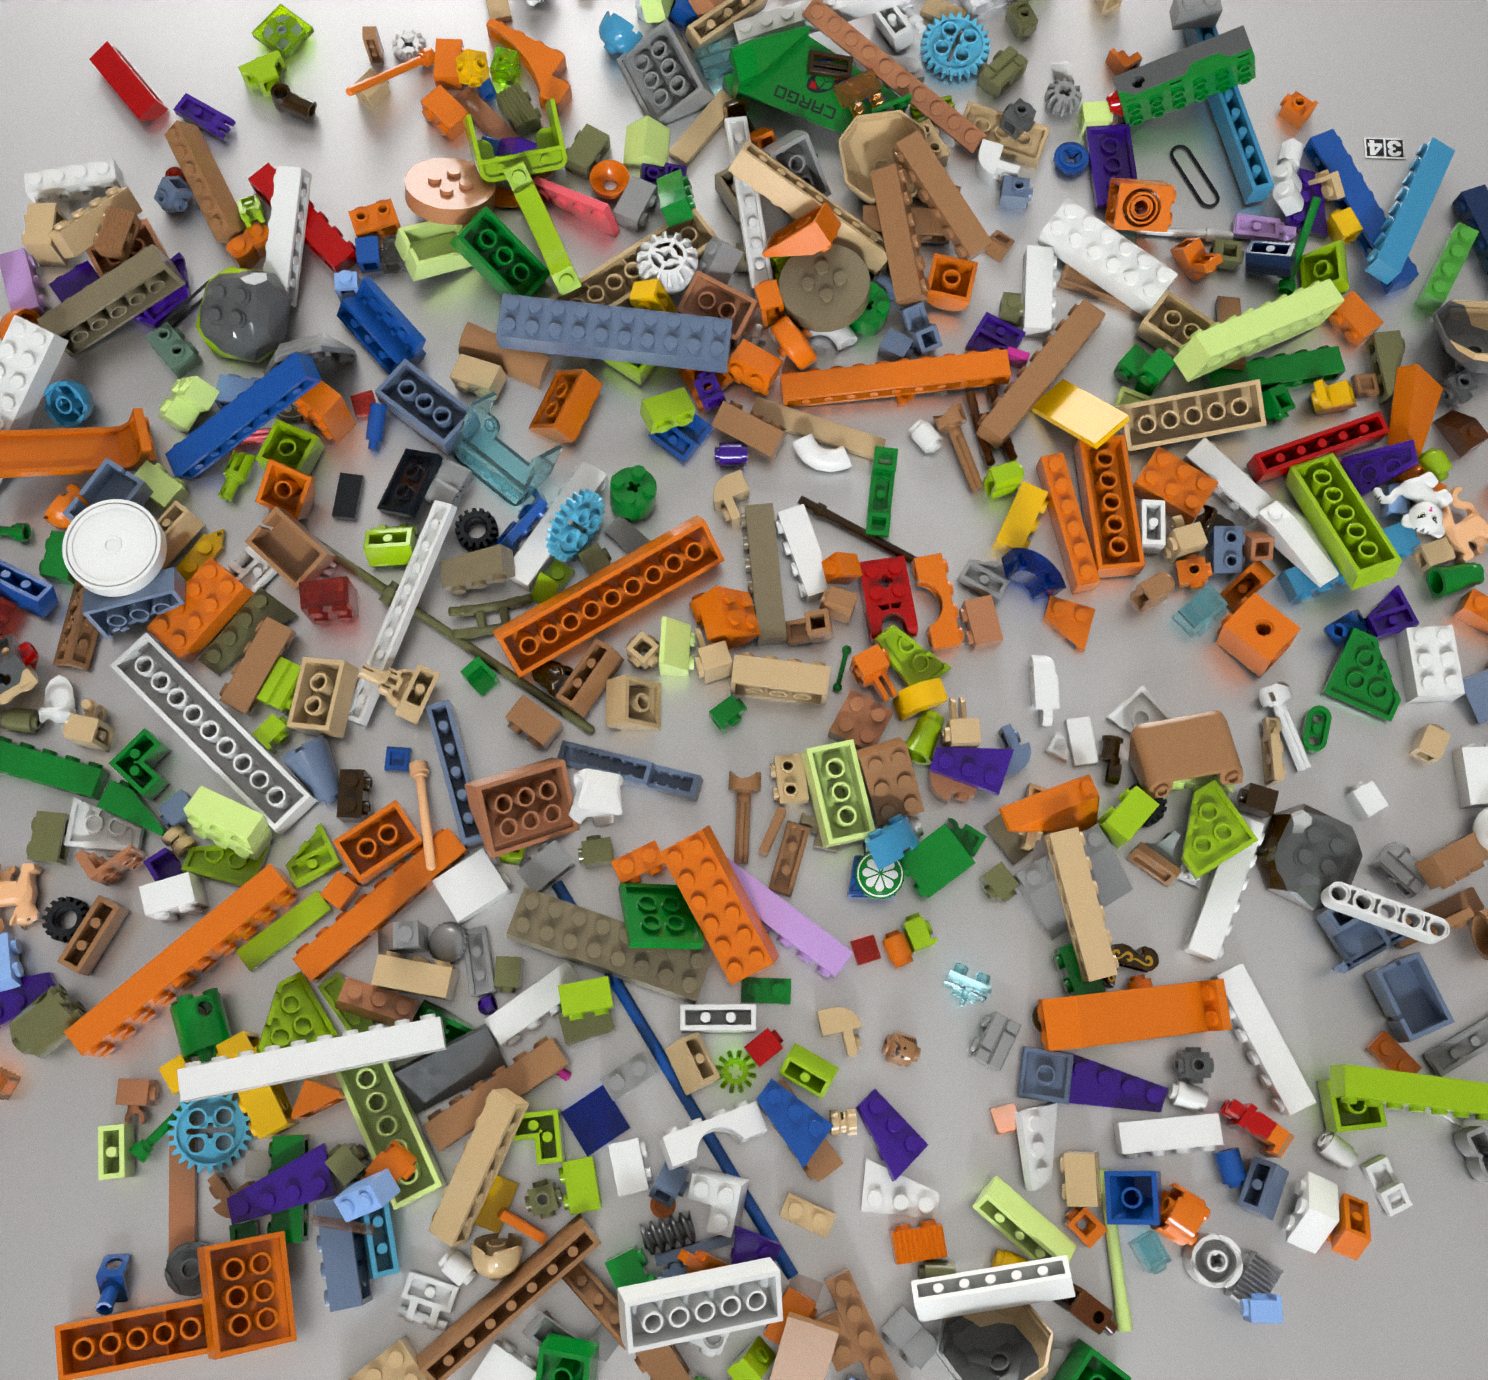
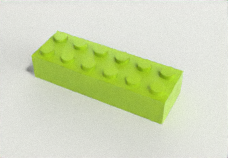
[1285,453,1402,591]

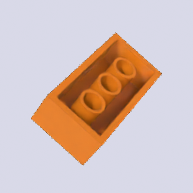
[146,557,254,664]

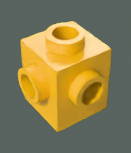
[456,48,490,88]

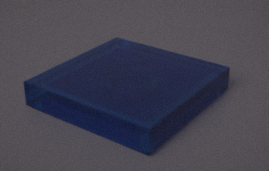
[561,1085,631,1157]

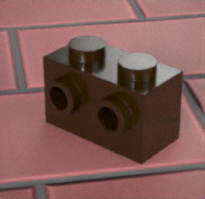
[336,769,373,823]

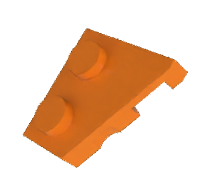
[1043,595,1095,653]

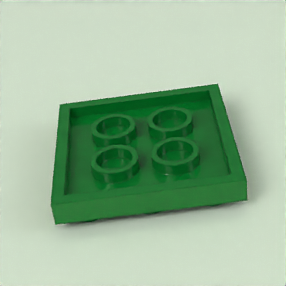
[618,883,704,949]

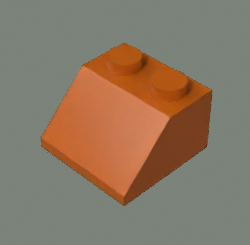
[255,458,316,520]

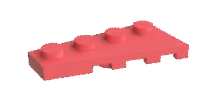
[533,176,620,238]

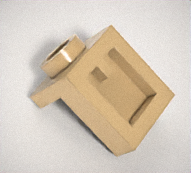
[1308,169,1345,202]

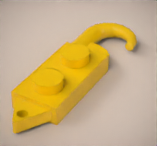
[176,529,226,583]

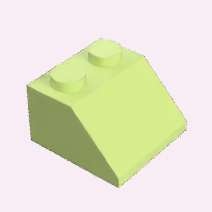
[659,617,696,677]

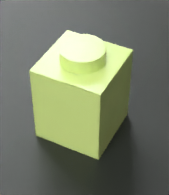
[1078,101,1113,134]

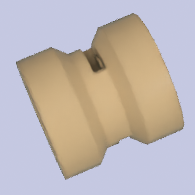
[161,824,197,859]
[829,1109,857,1136]

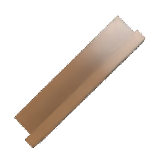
[53,580,99,670]

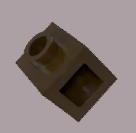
[1237,783,1279,818]

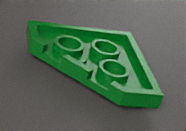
[1322,628,1401,722]

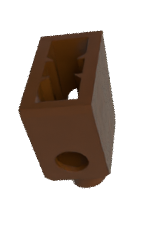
[1053,1283,1118,1336]

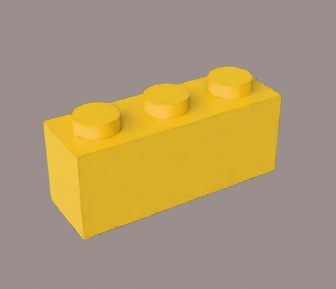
[992,481,1049,559]

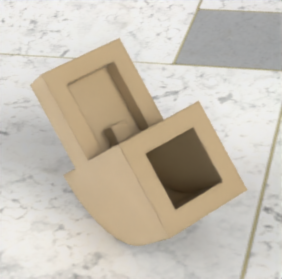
[713,470,749,528]
[816,1007,862,1057]

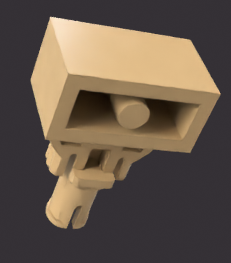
[358,663,440,724]

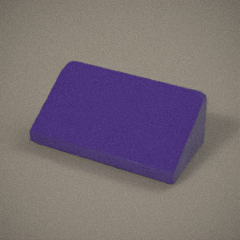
[497,137,537,155]

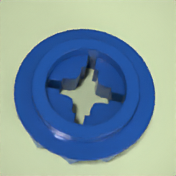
[1053,142,1089,176]

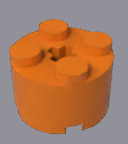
[1150,1183,1210,1246]

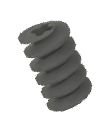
[639,1210,696,1255]

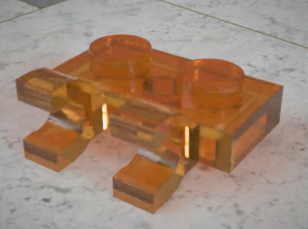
[833,68,885,118]

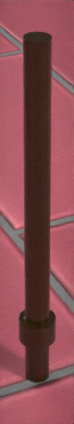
[798,495,917,564]

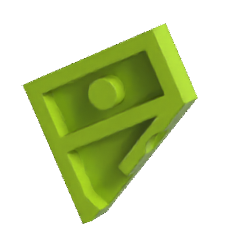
[285,823,342,888]

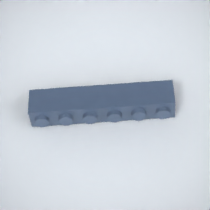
[425,699,484,849]

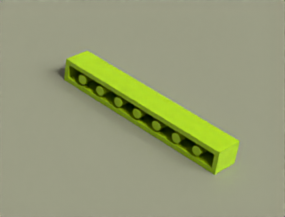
[1330,1064,1488,1121]

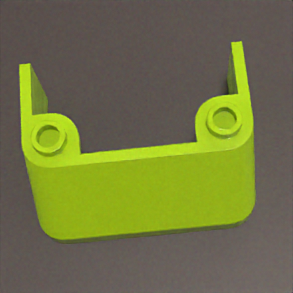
[463,98,567,183]

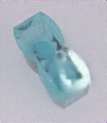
[1172,584,1229,638]

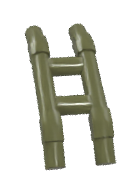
[448,593,533,639]

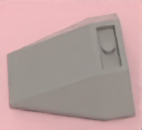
[263,333,357,376]

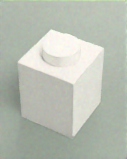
[1344,780,1389,821]

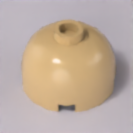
[470,1233,523,1281]

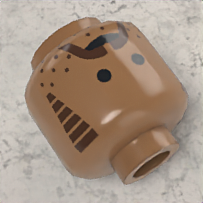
[882,1031,921,1068]

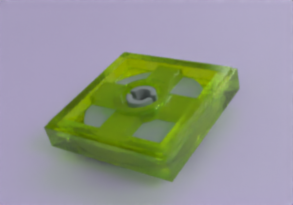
[251,3,314,61]

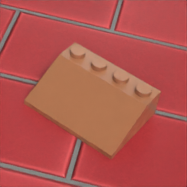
[464,757,579,859]

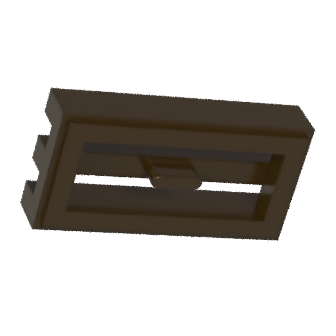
[806,50,853,81]

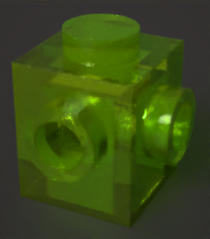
[490,47,521,86]

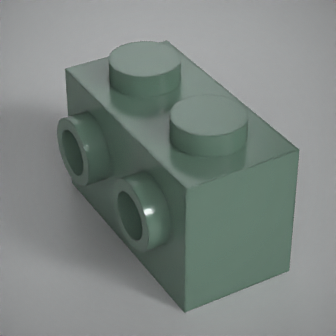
[145,322,201,379]

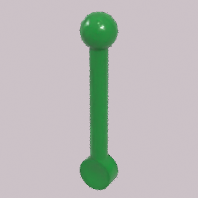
[833,645,851,692]

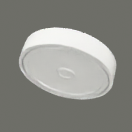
[62,499,167,597]

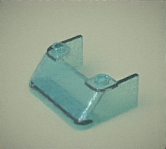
[452,392,563,506]

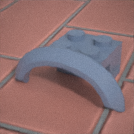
[1316,888,1413,973]

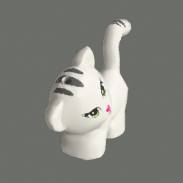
[1373,472,1453,539]

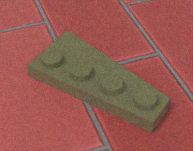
[198,587,298,676]

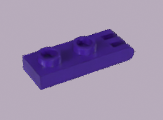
[173,93,236,140]

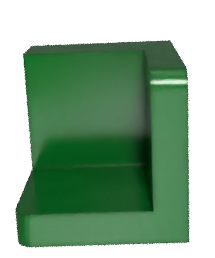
[460,656,500,697]

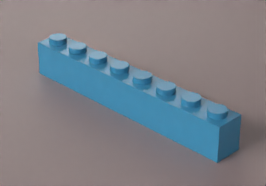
[1365,137,1455,285]

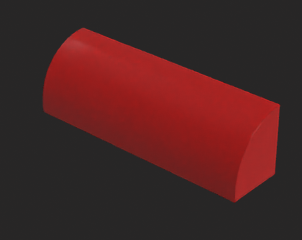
[89,41,168,121]

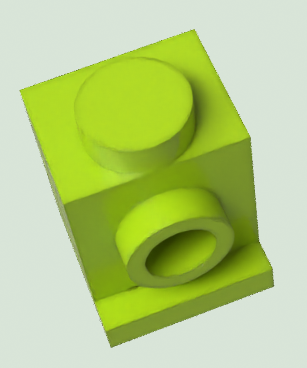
[252,713,292,755]
[901,912,938,953]

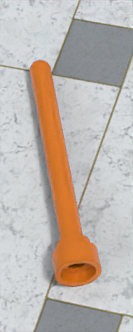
[346,47,435,96]

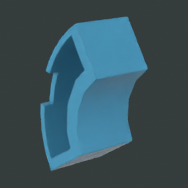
[864,814,919,870]

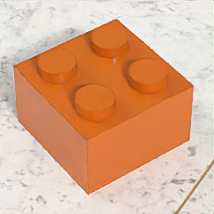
[697,586,761,647]

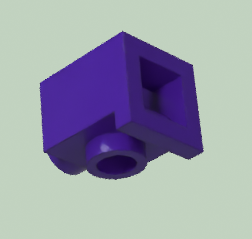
[693,372,726,411]

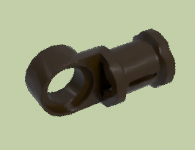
[1099,735,1124,785]

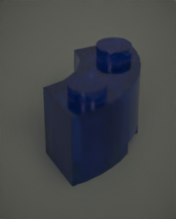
[1001,548,1066,599]

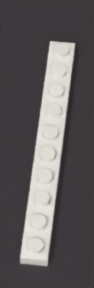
[348,500,458,726]

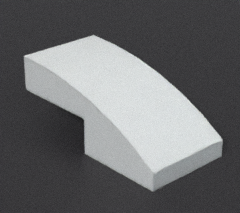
[1360,1154,1412,1217]

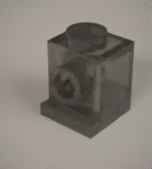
[379,236,407,274]

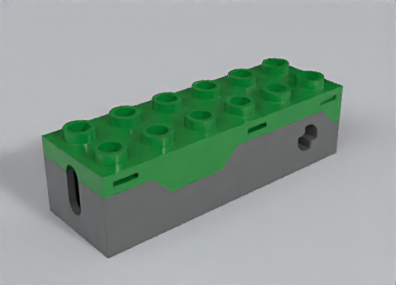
[1106,25,1256,127]

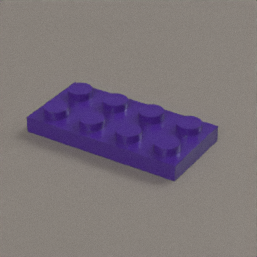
[1084,124,1138,209]

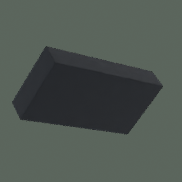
[332,473,365,521]

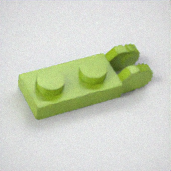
[236,193,265,228]

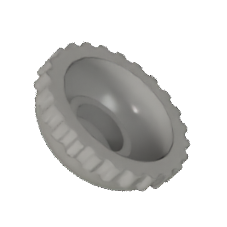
[428,921,468,963]

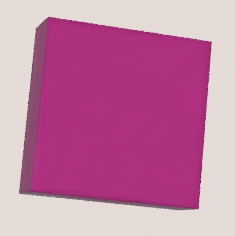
[1007,347,1030,369]

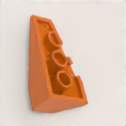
[999,774,1100,833]

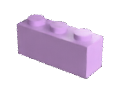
[0,248,48,316]

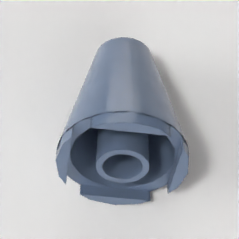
[281,735,339,805]

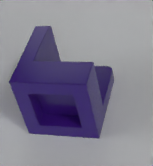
[143,848,184,882]

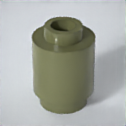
[1,708,42,733]
[918,1260,956,1280]

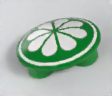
[855,852,905,899]

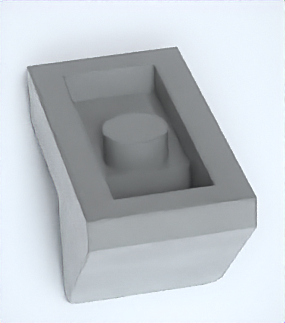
[522,1311,574,1347]

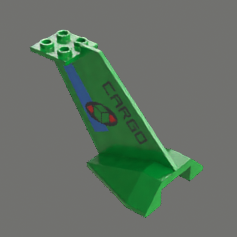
[722,25,912,135]

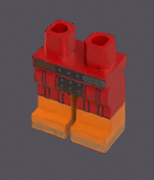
[1218,1099,1295,1158]

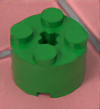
[849,282,890,337]
[610,465,657,521]

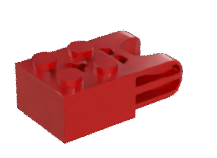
[857,555,918,643]

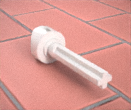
[1258,681,1312,771]

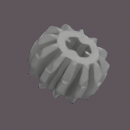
[1044,77,1082,117]

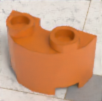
[360,1139,418,1184]

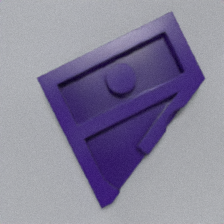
[965,312,1026,352]
[1364,585,1420,639]

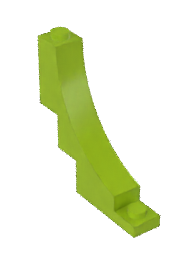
[503,160,582,296]

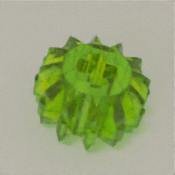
[715,1050,756,1093]

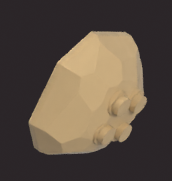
[838,110,929,204]

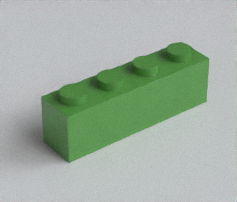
[1413,222,1479,314]

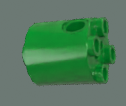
[170,988,232,1063]

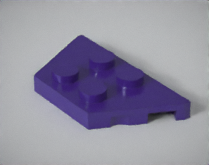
[133,252,192,329]

